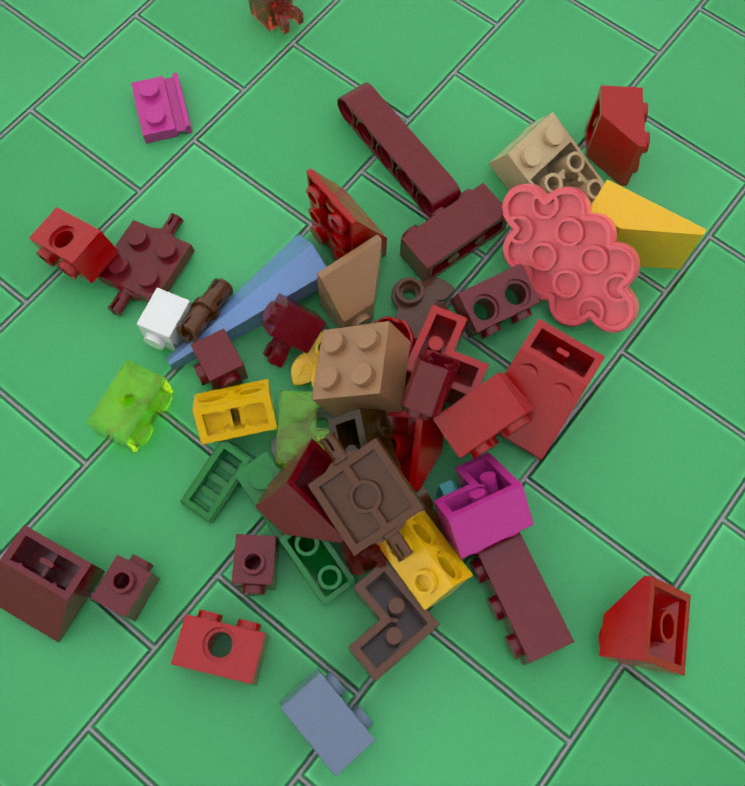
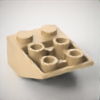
[488,112,605,205]

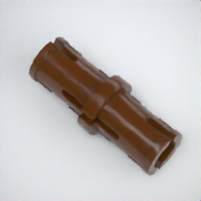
[176,278,233,343]

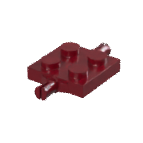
[98,213,195,316]

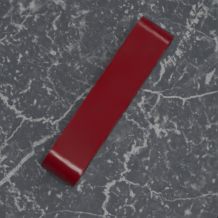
[337,82,461,217]

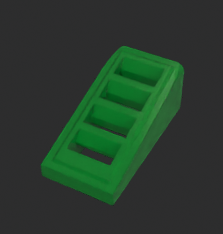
[180,439,256,523]

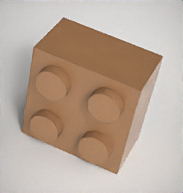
[312,321,410,417]

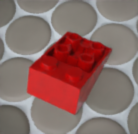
[306,168,387,262]
[499,319,605,461]

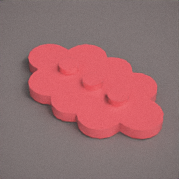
[502,183,641,333]

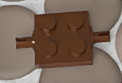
[308,432,426,562]

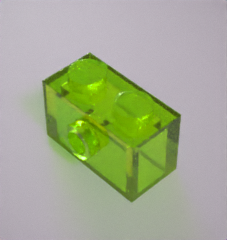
[87,359,173,453]

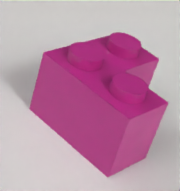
[434,452,534,559]

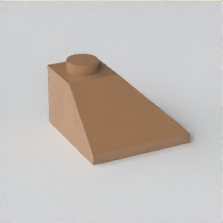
[317,234,382,328]

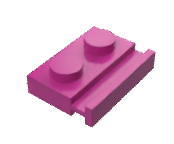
[131,73,193,144]

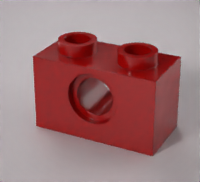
[29,207,119,284]
[171,610,269,686]

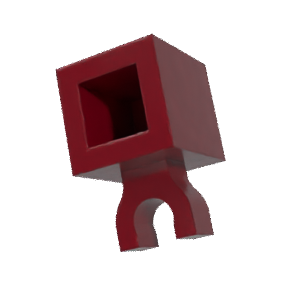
[262,293,326,368]

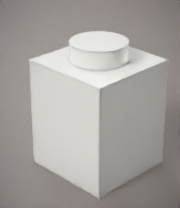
[136,288,192,351]

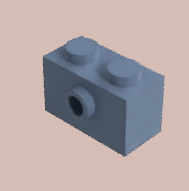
[279,668,375,776]

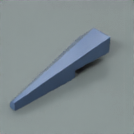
[166,234,326,370]

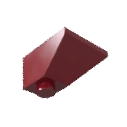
[255,438,344,543]

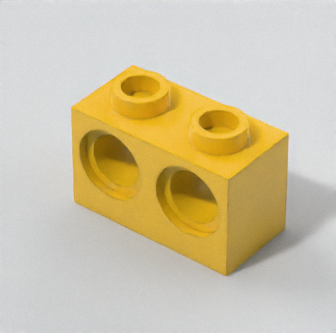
[192,379,277,445]
[376,510,473,610]

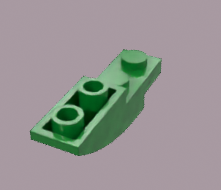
[234,452,356,605]

